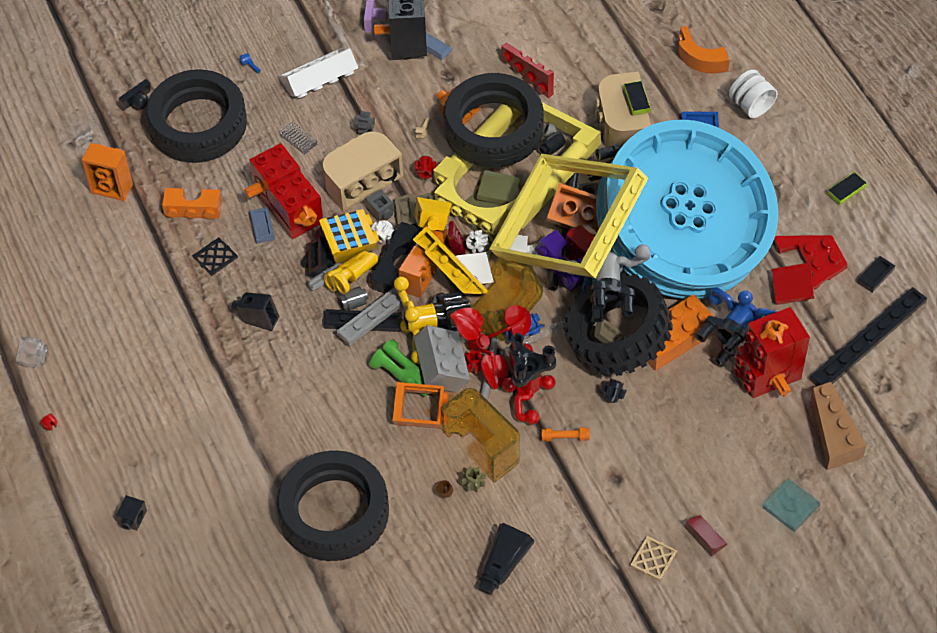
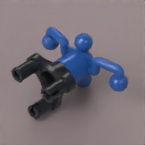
[695,287,778,367]

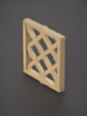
[630,536,677,581]

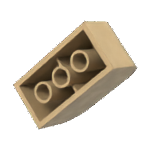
[595,72,651,147]
[323,132,404,211]

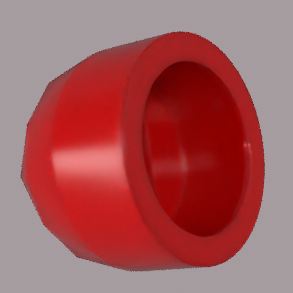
[40,413,58,431]

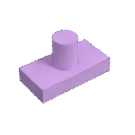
[364,0,387,32]

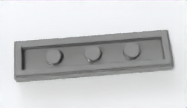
[337,287,403,346]

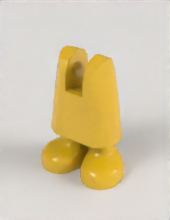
[324,251,378,294]

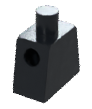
[231,292,280,331]

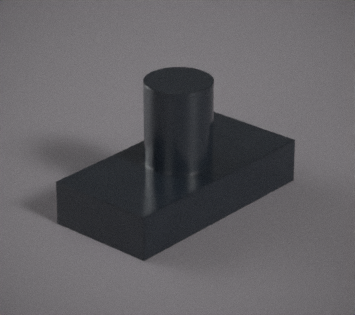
[308,235,334,277]

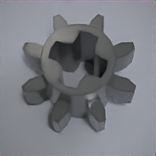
[354,111,375,133]

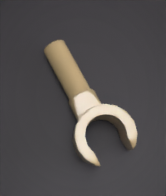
[416,117,430,138]

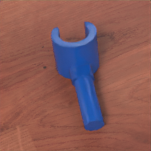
[240,53,261,73]

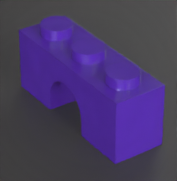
[535,230,585,291]

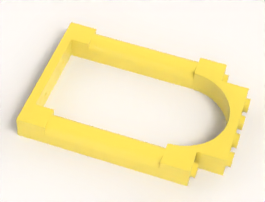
[433,102,601,235]

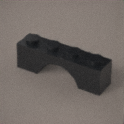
[370,221,422,294]

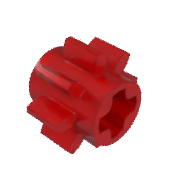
[414,156,437,179]
[464,349,482,374]

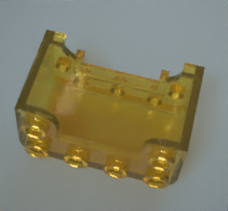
[441,388,520,483]

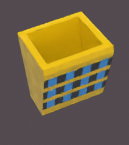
[319,209,380,263]

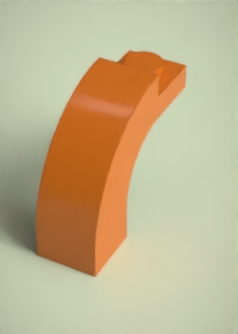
[678,26,730,73]

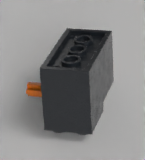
[374,0,427,58]

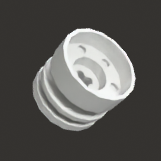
[729,69,778,118]

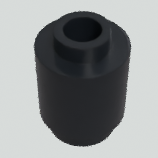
[538,131,566,155]

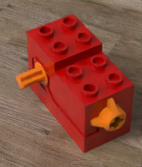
[244,143,323,240]
[734,307,810,398]

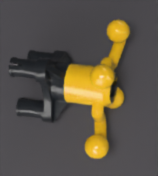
[394,276,470,364]

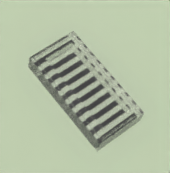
[279,121,318,155]

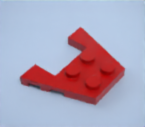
[773,235,848,290]

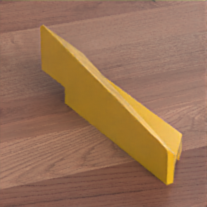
[413,226,490,294]

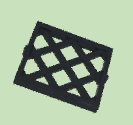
[192,237,238,276]

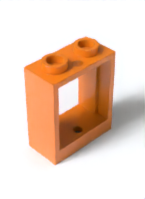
[393,382,448,429]

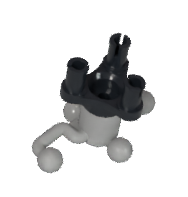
[567,244,651,322]

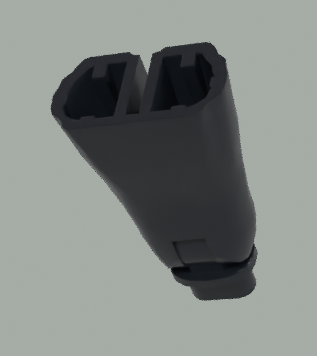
[477,523,535,595]

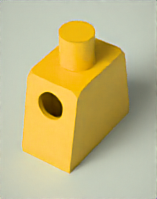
[414,197,452,231]

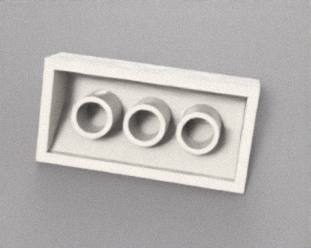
[278,48,358,98]

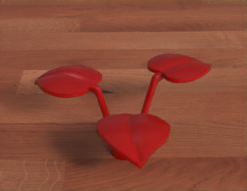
[450,305,531,390]

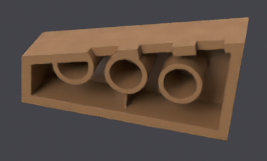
[811,382,866,470]

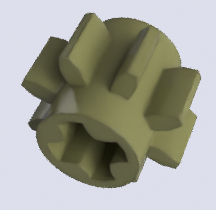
[461,466,486,492]

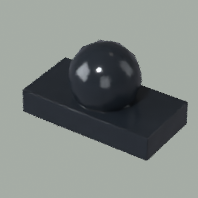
[119,79,151,111]

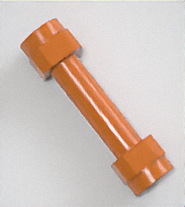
[541,427,590,442]

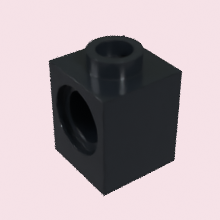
[116,495,147,531]

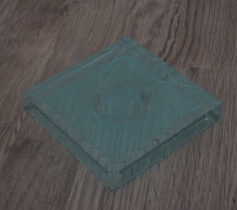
[763,479,820,532]

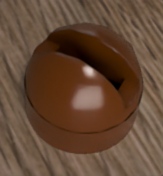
[436,480,453,498]

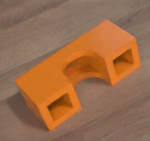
[162,188,222,219]

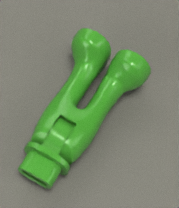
[369,339,428,397]

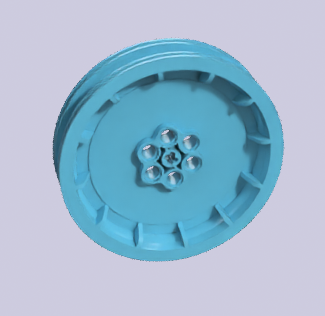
[596,120,778,299]

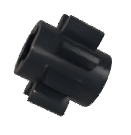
[601,379,627,403]

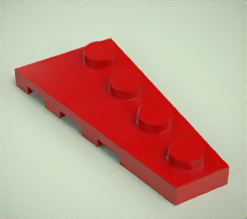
[501,42,554,98]

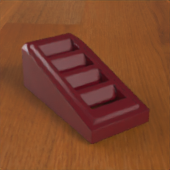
[448,221,466,256]

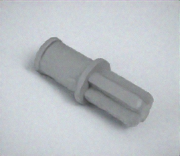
[308,263,340,290]

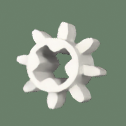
[371,220,394,243]
[465,230,489,253]

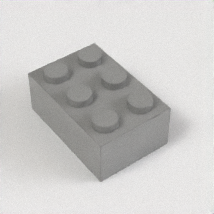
[414,325,470,393]

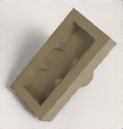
[593,319,628,344]

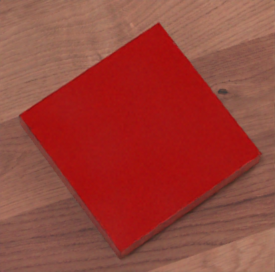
[772,262,815,305]

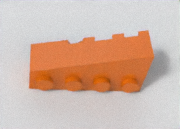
[399,229,449,298]

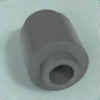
[339,286,369,310]

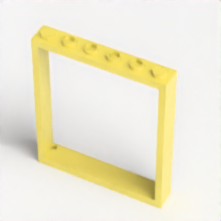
[490,154,648,278]

